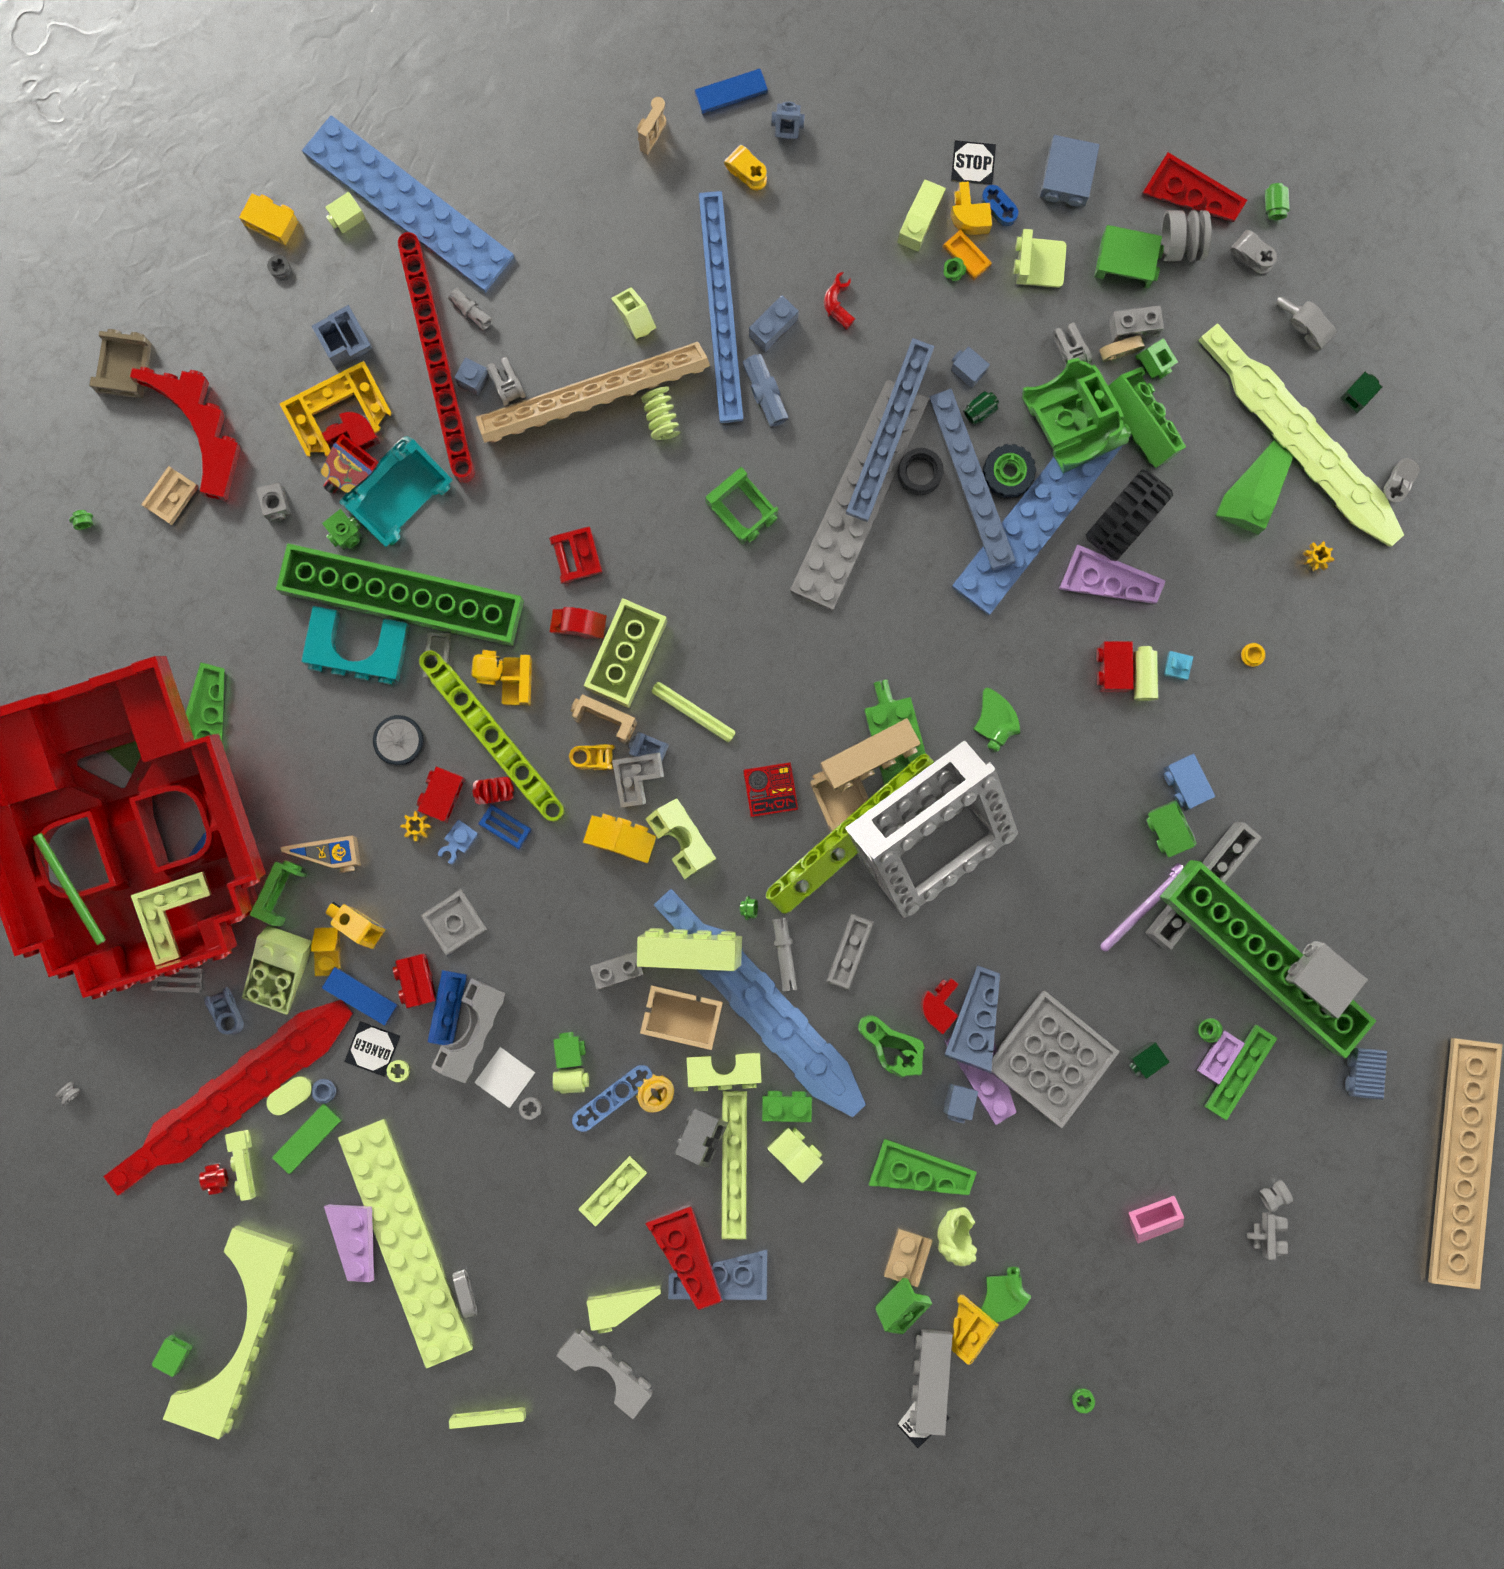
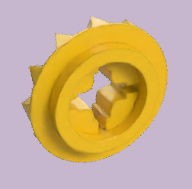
[636,1075,674,1113]

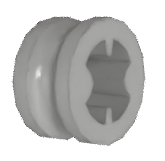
[55,1082,80,1106]
[519,1097,542,1120]

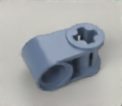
[204,987,244,1035]

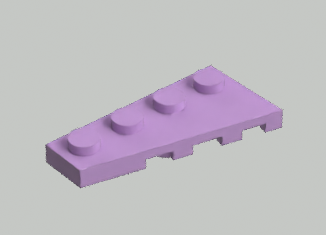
[1059,545,1165,604]
[944,1037,1017,1125]

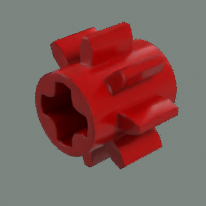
[199,1164,229,1195]

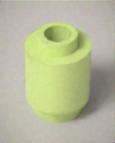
[553,1068,589,1094]

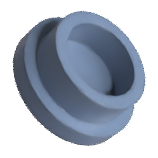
[311,1079,336,1104]

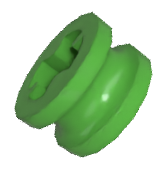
[1072,1389,1095,1413]

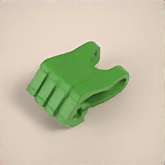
[858,1015,925,1078]

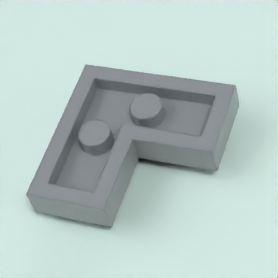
[612,753,664,807]

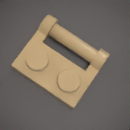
[637,97,666,155]

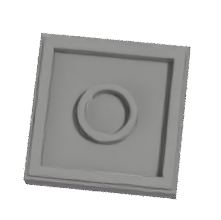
[420,889,488,956]

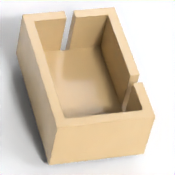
[640,985,723,1050]

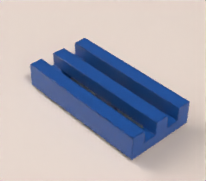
[478,804,532,850]

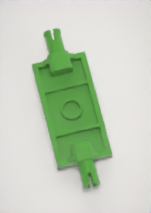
[864,679,926,785]

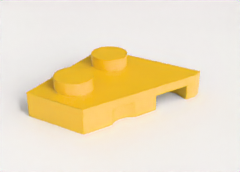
[951,1295,999,1365]

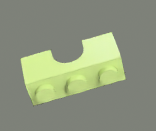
[646,798,716,879]
[687,1053,761,1091]

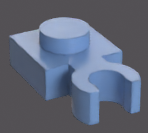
[438,819,478,864]

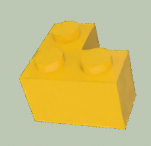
[583,814,656,863]

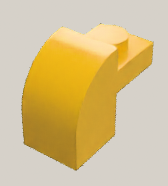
[950,182,992,235]

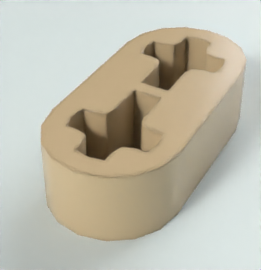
[1099,335,1145,362]

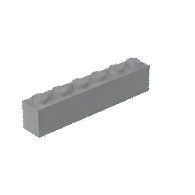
[1145,822,1262,950]

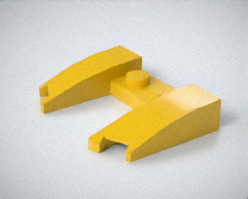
[279,361,392,457]

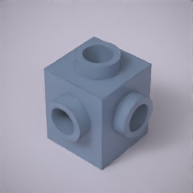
[771,102,805,139]

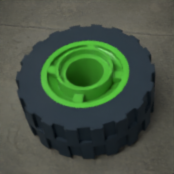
[983,444,1036,499]

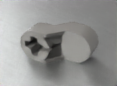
[1383,458,1420,502]

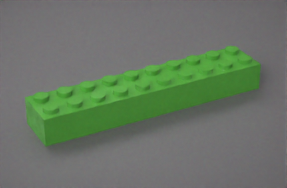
[276,543,524,647]
[1160,860,1376,1058]

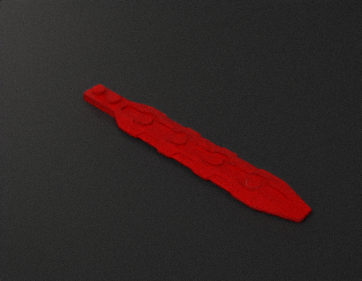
[103,999,353,1196]

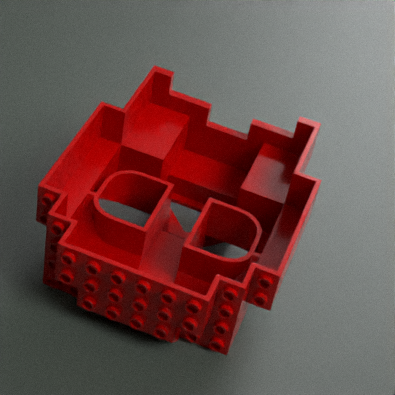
[0,656,266,1000]

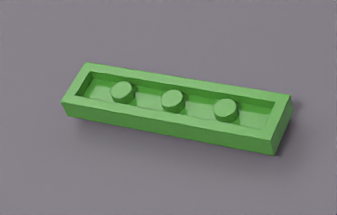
[1204,1025,1277,1121]

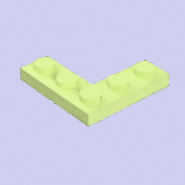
[131,871,212,965]

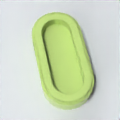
[267,1076,313,1115]

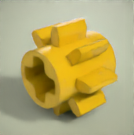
[1303,541,1334,572]
[400,811,432,842]

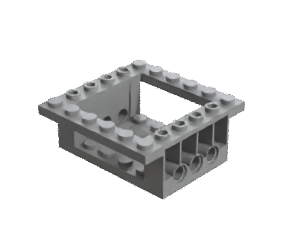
[845,740,1018,919]

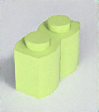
[767,1126,823,1184]

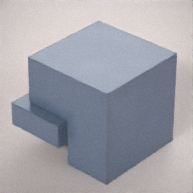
[312,305,372,369]

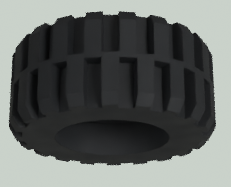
[1086,469,1174,561]

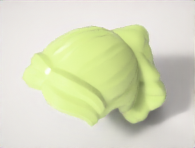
[937,1207,977,1266]

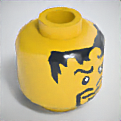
[471,650,504,685]

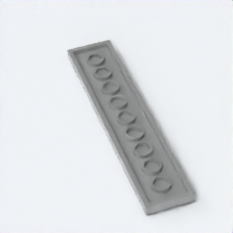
[790,379,930,611]

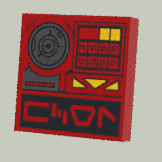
[743,762,798,818]

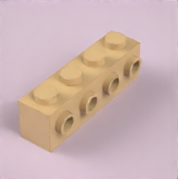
[820,718,921,792]

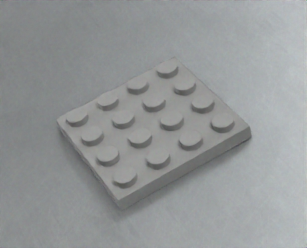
[991,990,1120,1129]

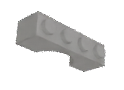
[431,978,505,1083]
[556,1329,653,1419]

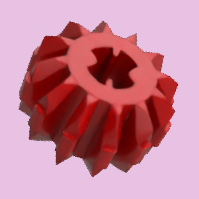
[472,777,514,805]

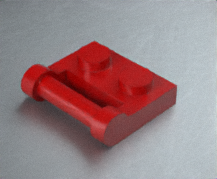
[549,526,602,584]

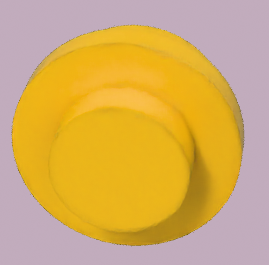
[1241,643,1265,667]

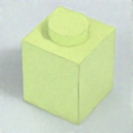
[325,192,366,234]

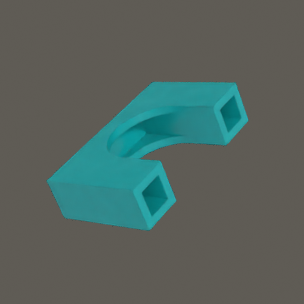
[301,606,411,685]

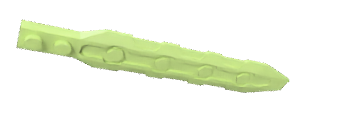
[1198,323,1404,547]

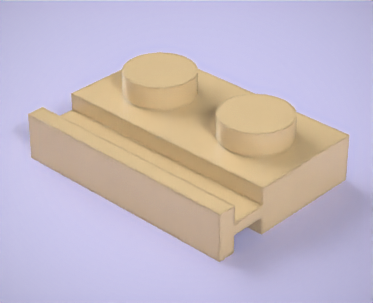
[141,466,199,525]
[884,1228,933,1287]

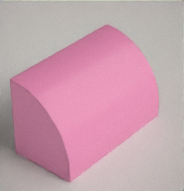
[1128,1196,1184,1244]

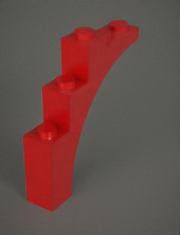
[130,367,241,502]

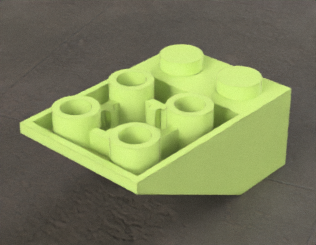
[242,925,312,1015]

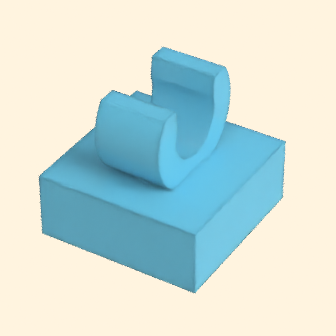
[1163,651,1194,681]

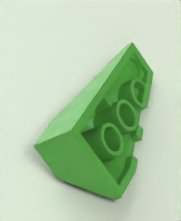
[1215,440,1293,535]

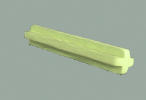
[652,682,735,742]

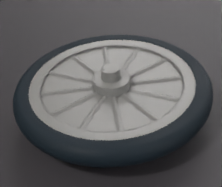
[373,715,423,766]

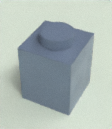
[951,346,990,388]
[454,357,489,396]

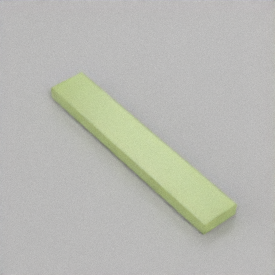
[722,1091,747,1239]

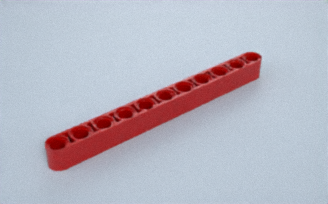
[398,232,475,483]

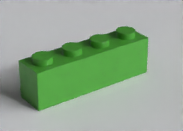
[1108,367,1186,468]

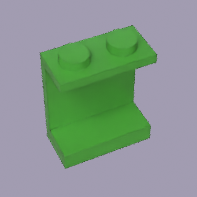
[1094,225,1164,288]

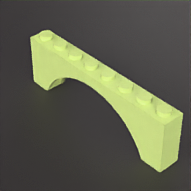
[163,1226,294,1439]

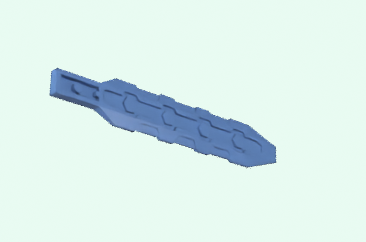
[654,889,866,1117]

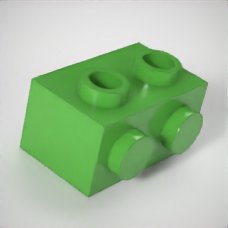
[1147,799,1197,858]
[762,1091,812,1122]

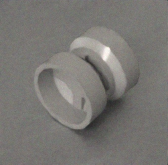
[1259,1180,1293,1213]

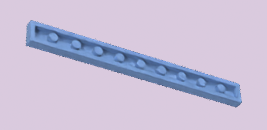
[699,191,743,423]

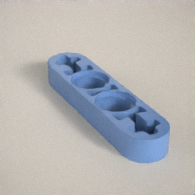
[572,1065,653,1132]

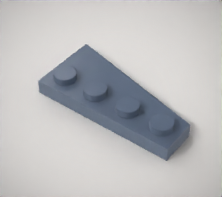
[945,965,1000,1073]
[668,1250,767,1300]

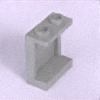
[1285,941,1368,1019]

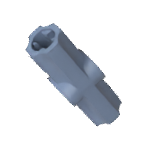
[743,354,789,427]

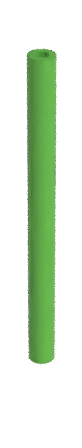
[33,833,106,945]

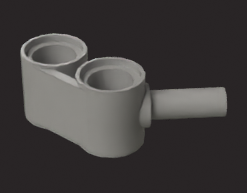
[1276,297,1337,351]

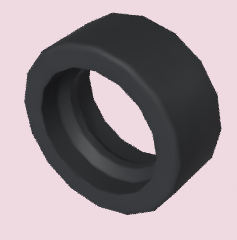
[898,448,944,495]

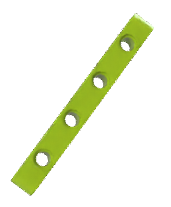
[419,650,565,822]
[766,754,934,914]

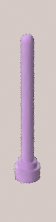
[1101,863,1184,951]

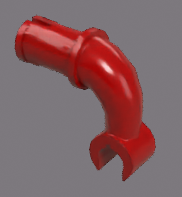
[824,272,856,330]

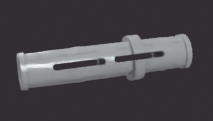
[772,917,798,992]

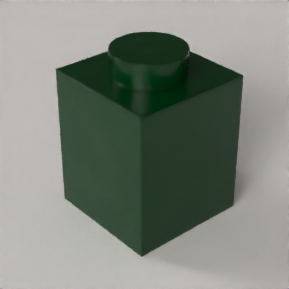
[1340,371,1383,414]
[1128,1042,1170,1079]

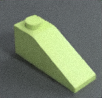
[897,180,946,252]
[587,1285,661,1333]

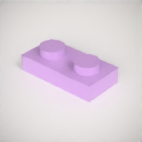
[1197,1030,1245,1084]

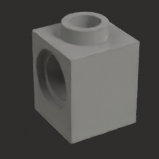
[256,482,291,522]

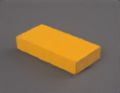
[943,229,992,280]

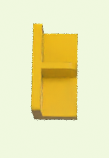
[501,655,532,706]

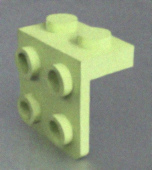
[1013,229,1067,288]

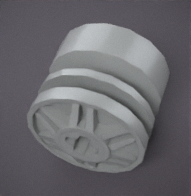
[1161,210,1212,261]

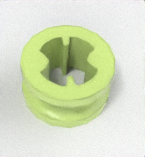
[387,1060,410,1082]

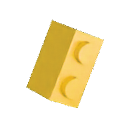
[239,193,298,246]

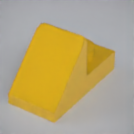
[311,927,341,976]

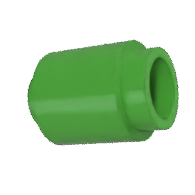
[1265,183,1290,220]

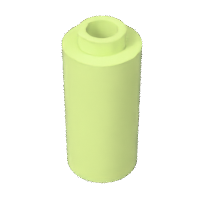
[1133,646,1158,701]

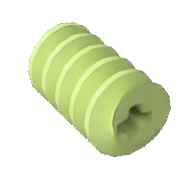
[641,386,681,440]

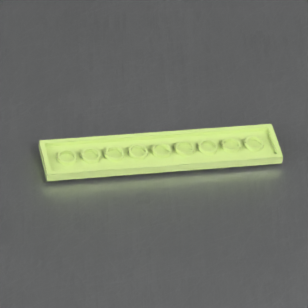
[338,1119,473,1369]

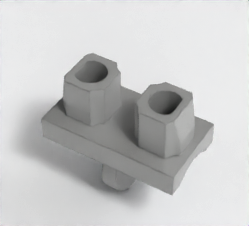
[1247,1212,1288,1260]

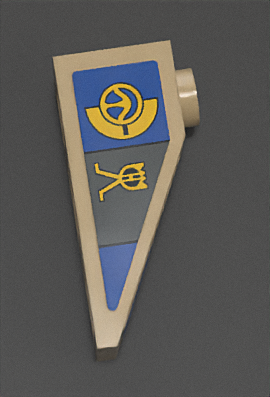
[281,835,361,873]

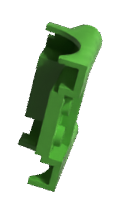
[1022,358,1131,473]

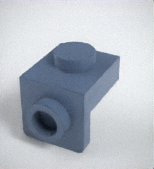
[628,732,669,761]

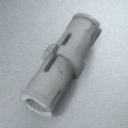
[448,288,493,330]

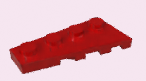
[1142,152,1248,222]
[645,1206,723,1310]

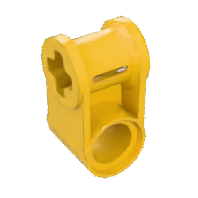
[724,145,767,191]
[569,744,615,771]

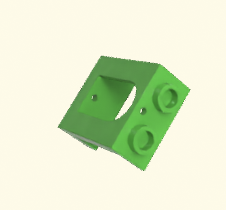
[705,467,779,544]
[250,860,307,927]

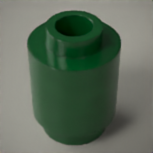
[963,391,999,425]

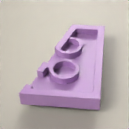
[324,1204,374,1282]

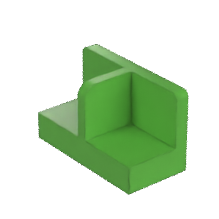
[875,1278,932,1334]

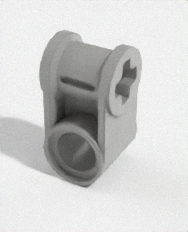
[1230,230,1277,274]

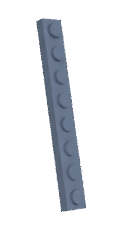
[846,338,935,522]
[929,389,1015,571]

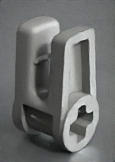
[1053,322,1092,367]
[487,357,526,406]

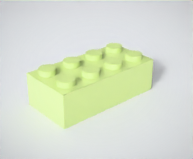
[584,598,667,708]
[637,928,742,971]

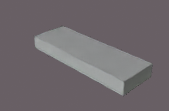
[826,914,874,990]

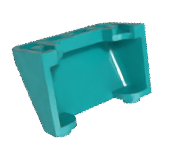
[339,436,453,547]

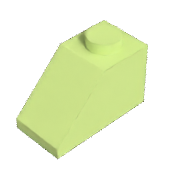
[611,287,656,339]

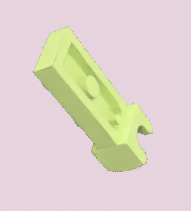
[225,1130,256,1201]

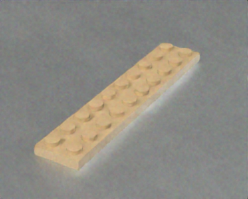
[476,342,710,443]
[1428,1038,1503,1289]

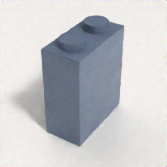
[1040,135,1100,207]

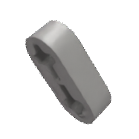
[453,1269,477,1318]

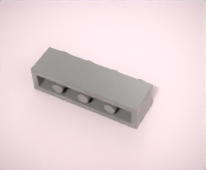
[910,1329,952,1436]

